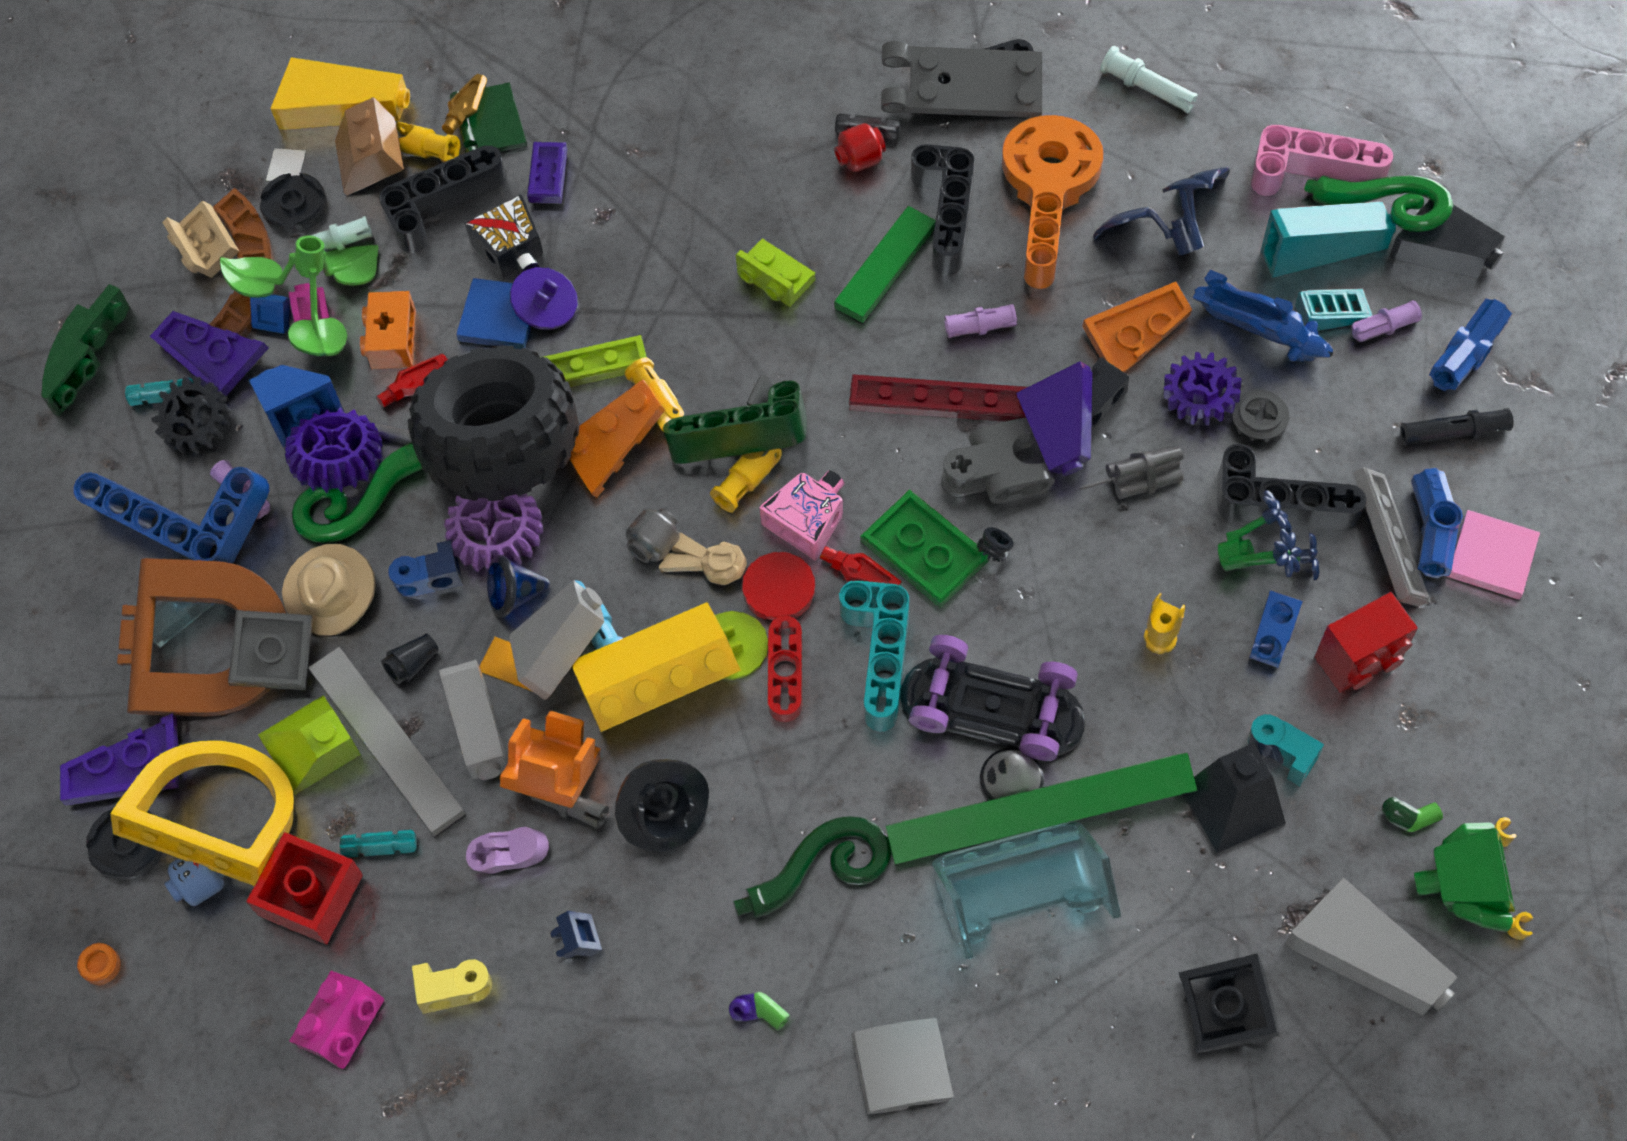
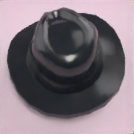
[615,759,709,852]

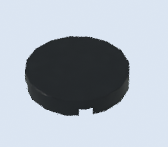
[259,173,328,233]
[86,809,163,881]

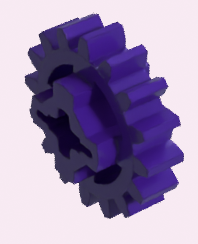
[1163,352,1241,425]

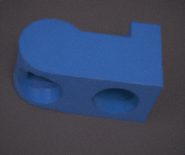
[1249,590,1303,668]

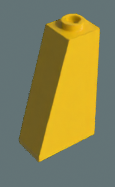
[270,57,410,130]

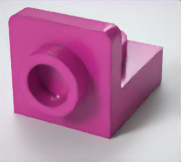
[288,283,329,323]

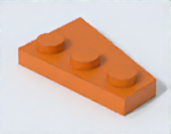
[1082,281,1192,373]

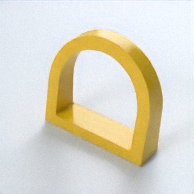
[110,741,294,886]

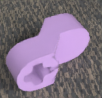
[466,827,549,874]

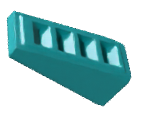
[1295,289,1373,331]

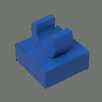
[250,294,290,334]

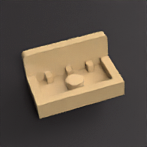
[162,201,239,278]

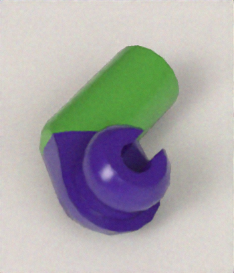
[729,992,790,1031]

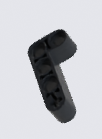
[911,144,975,275]
[379,145,507,253]
[1217,444,1367,530]

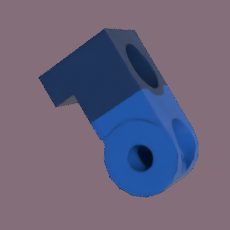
[388,540,463,597]

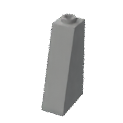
[1285,877,1457,1016]

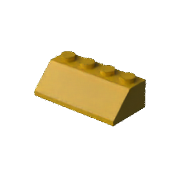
[572,602,741,732]

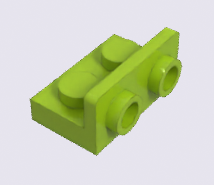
[735,238,816,307]

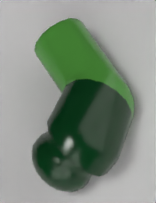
[1382,797,1443,832]

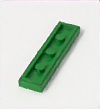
[834,206,936,323]

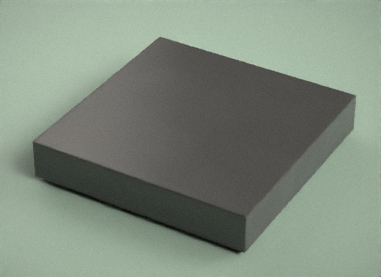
[228,610,313,690]

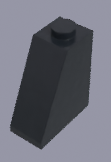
[1389,200,1505,278]

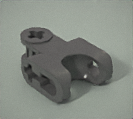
[941,418,1055,504]

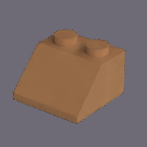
[335,97,404,196]

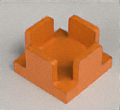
[500,711,601,808]

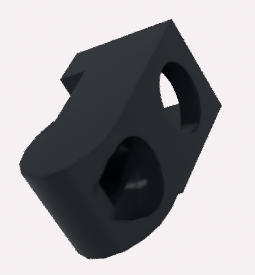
[1091,357,1129,429]

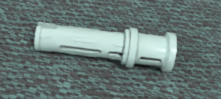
[1100,46,1198,114]

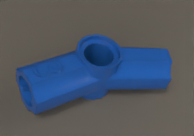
[1429,298,1512,391]
[1411,468,1463,579]

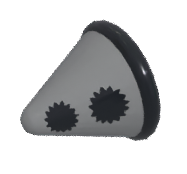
[980,748,1044,800]

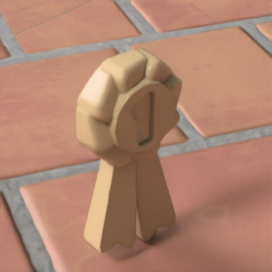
[659,533,747,585]

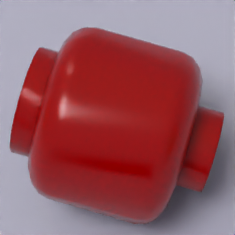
[834,123,886,172]

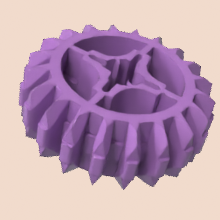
[444,493,543,573]

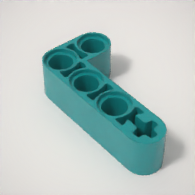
[839,581,909,732]

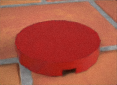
[742,552,815,620]

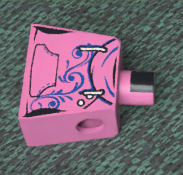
[759,470,844,561]

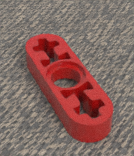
[768,616,802,722]

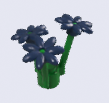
[1218,490,1320,580]

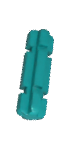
[125,378,196,406]
[339,829,417,858]

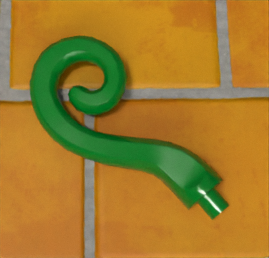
[1304,175,1453,232]
[292,443,422,543]

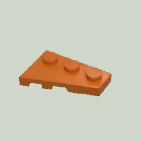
[569,379,665,498]

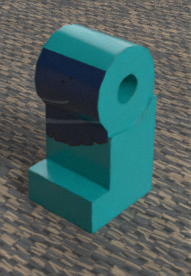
[1248,714,1324,787]

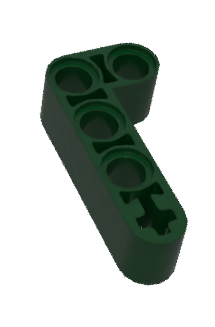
[663,380,807,464]

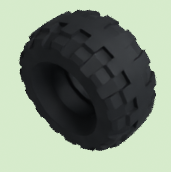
[407,345,579,501]

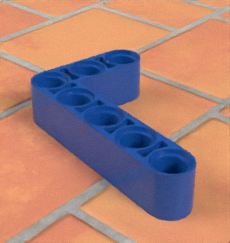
[73,467,270,563]

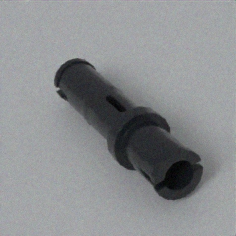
[1400,408,1514,446]

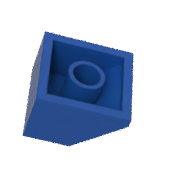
[249,365,345,448]

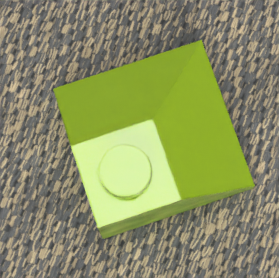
[258,695,361,795]

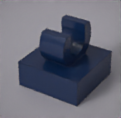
[550,911,602,958]

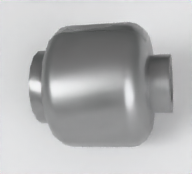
[626,508,680,563]

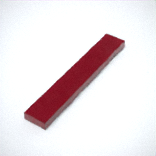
[849,374,1027,422]

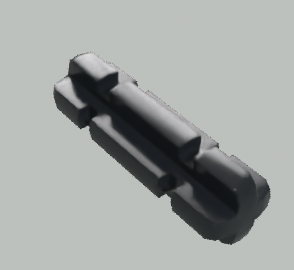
[835,113,900,139]

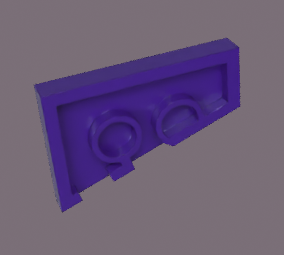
[150,311,269,396]
[60,713,179,806]

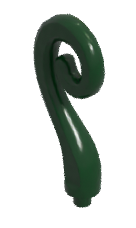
[733,816,891,919]

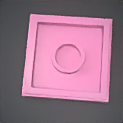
[1447,510,1540,600]

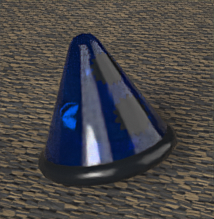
[487,555,550,617]

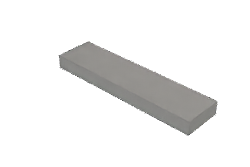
[1353,467,1430,607]

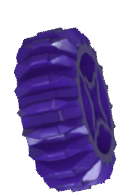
[285,408,383,493]

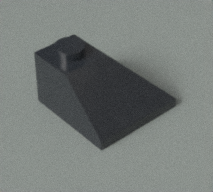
[1182,743,1286,856]

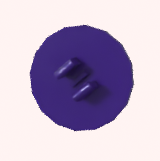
[510,267,578,330]

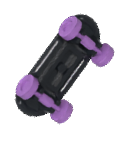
[900,635,1085,761]

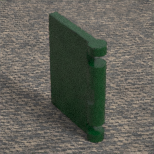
[450,82,527,153]

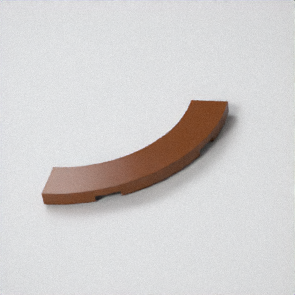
[209,188,274,338]

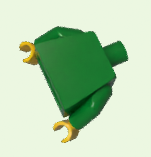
[1414,817,1533,940]

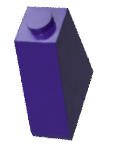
[1016,361,1092,476]

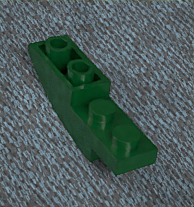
[41,284,131,417]

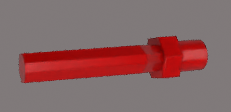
[376,353,448,408]
[820,546,902,585]

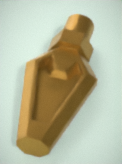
[442,74,487,135]

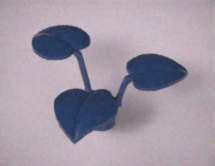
[1093,166,1230,255]

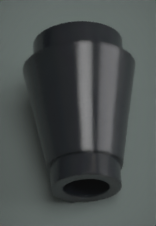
[381,633,439,684]

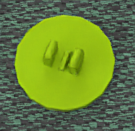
[715,611,768,680]

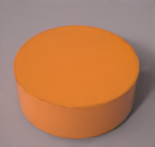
[77,943,121,985]

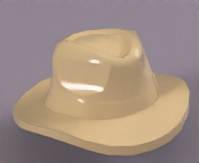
[282,544,376,636]

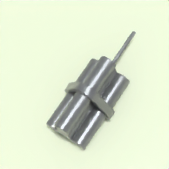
[1079,446,1184,499]

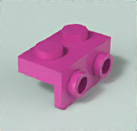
[289,971,384,1069]

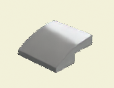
[851,1018,954,1114]

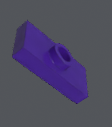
[527,142,568,204]

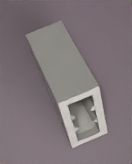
[509,580,605,700]
[439,660,508,780]

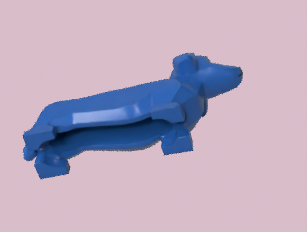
[1193,270,1333,362]

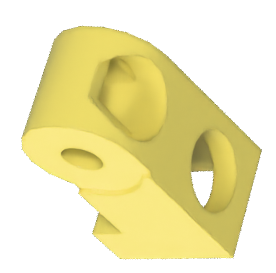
[412,959,492,1014]

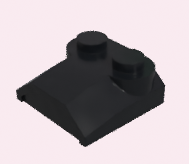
[1179,954,1280,1053]

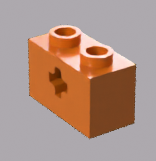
[360,291,416,370]

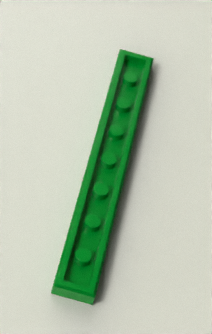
[885,752,1197,864]

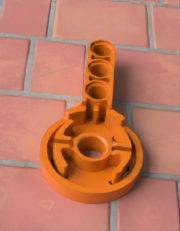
[1002,115,1103,289]

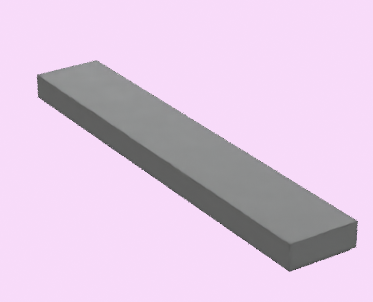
[308,647,465,837]

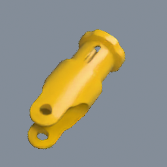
[396,122,460,162]
[625,357,684,431]
[710,448,782,513]
[1143,593,1185,654]

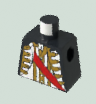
[464,194,543,275]

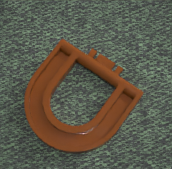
[117,558,286,716]

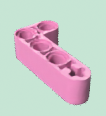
[1251,125,1393,196]

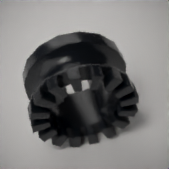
[977,527,1014,562]

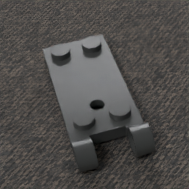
[881,41,1042,118]

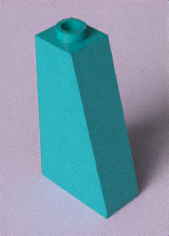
[1260,202,1396,278]

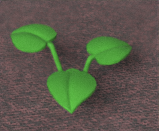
[220,235,379,356]

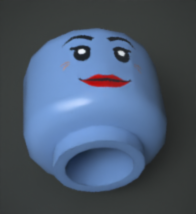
[165,858,226,906]

